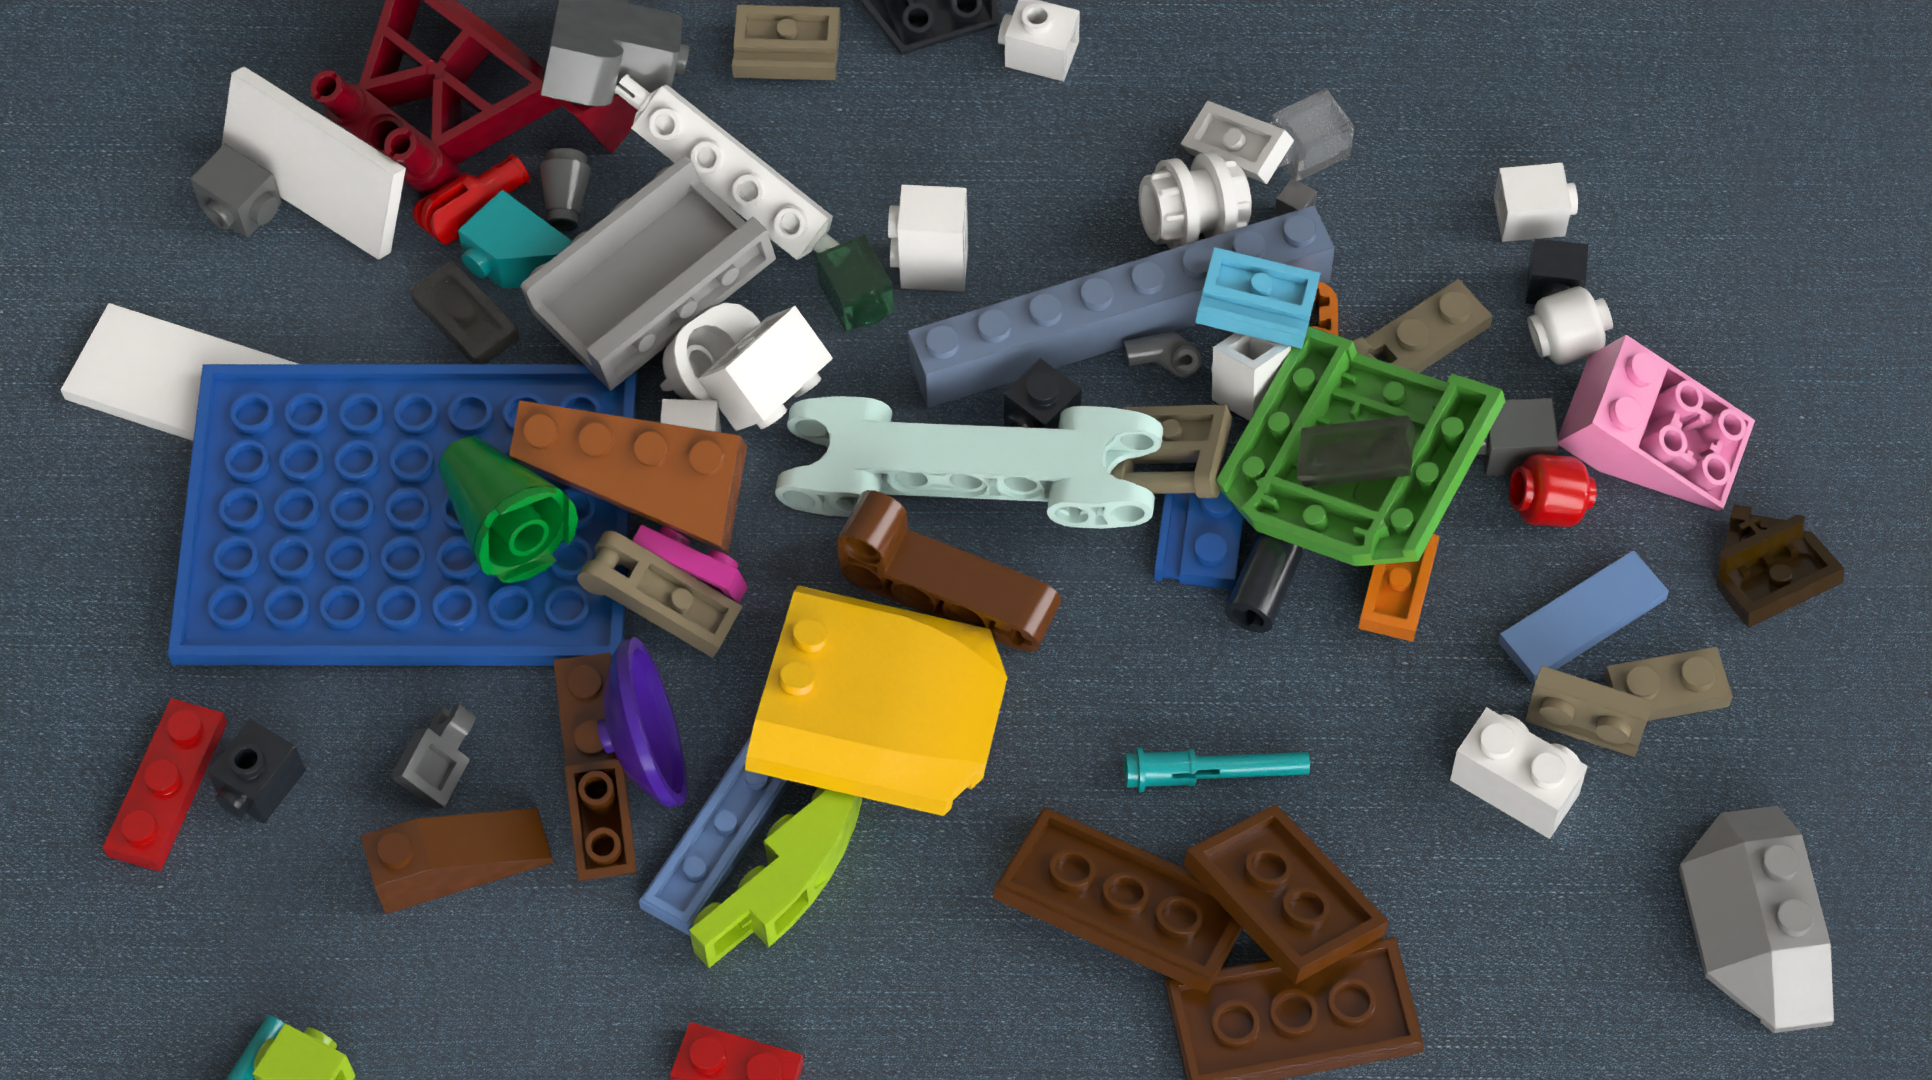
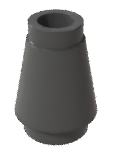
[539,148,592,231]

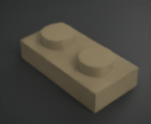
[1604,647,1733,721]

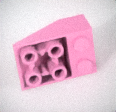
[1557,335,1755,511]

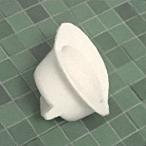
[660,303,761,400]

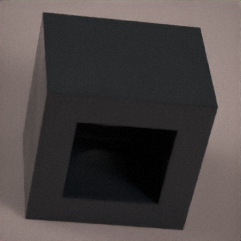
[1525,238,1589,305]

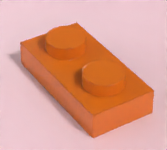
[1358,534,1440,642]

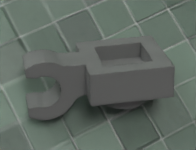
[390,704,476,809]

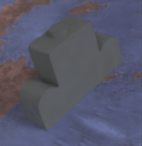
[541,0,690,106]

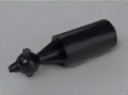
[1225,532,1303,633]

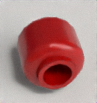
[1509,454,1597,528]

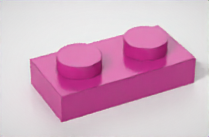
[632,525,748,604]

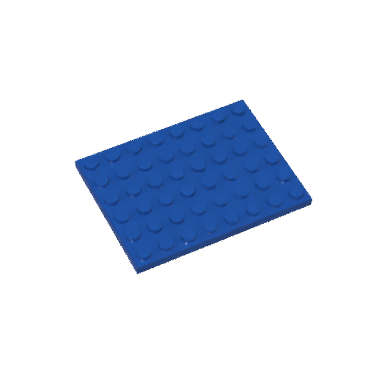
[168,364,638,666]

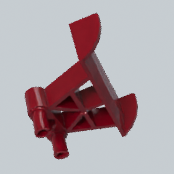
[310,0,638,198]

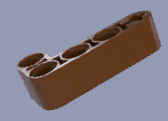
[837,490,1062,652]

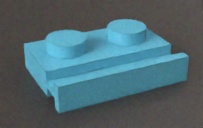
[1195,247,1321,349]

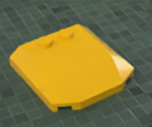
[745,585,1007,816]

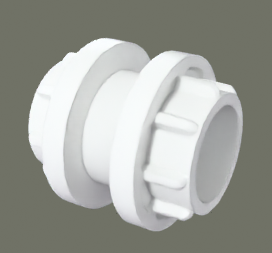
[1138,152,1251,249]

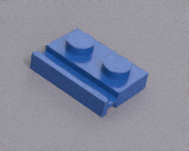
[1154,491,1243,590]

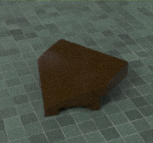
[1717,504,1844,628]

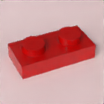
[670,1022,804,1080]

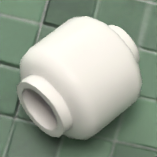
[1527,286,1613,365]

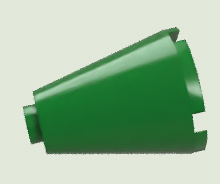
[438,436,578,583]

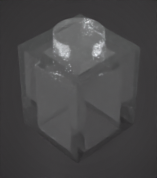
[1271,88,1354,181]

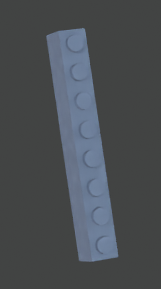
[908,205,1335,409]

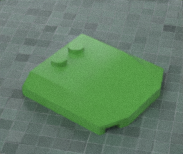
[1216,326,1506,566]

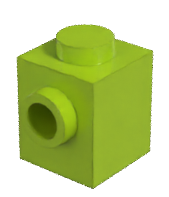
[252,1023,355,1080]

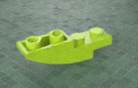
[689,788,862,968]

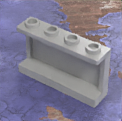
[520,156,776,391]

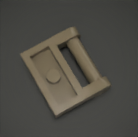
[1110,404,1233,498]

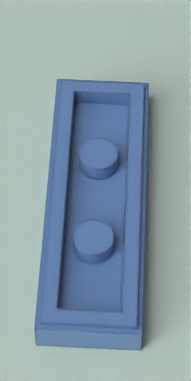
[1498,550,1669,684]

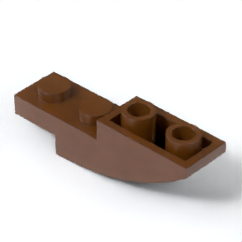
[553,652,637,882]

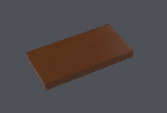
[993,807,1243,994]
[1164,936,1424,1080]

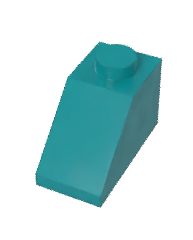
[458,190,572,289]

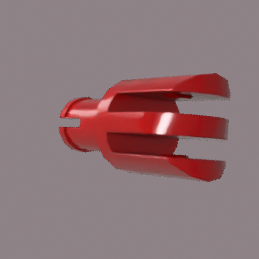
[412,153,530,245]

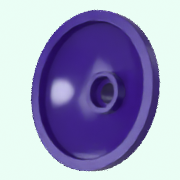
[597,637,687,808]

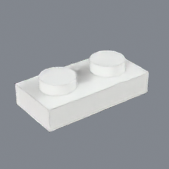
[1181,101,1294,184]

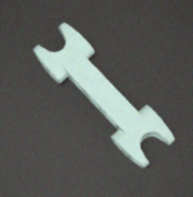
[775,396,1163,529]

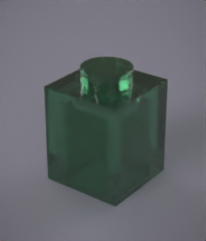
[816,235,894,332]

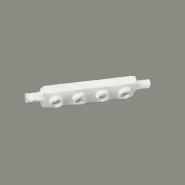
[615,74,852,270]

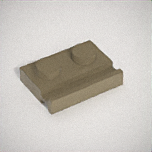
[732,5,841,80]
[1525,665,1653,757]

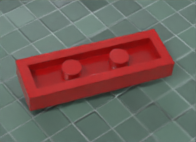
[102,698,228,872]

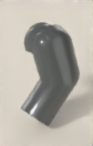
[1123,332,1202,377]

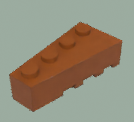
[509,400,747,554]

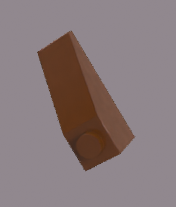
[360,808,554,914]

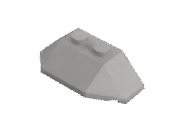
[1679,805,1834,1033]

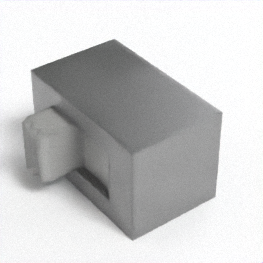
[1275,178,1321,217]

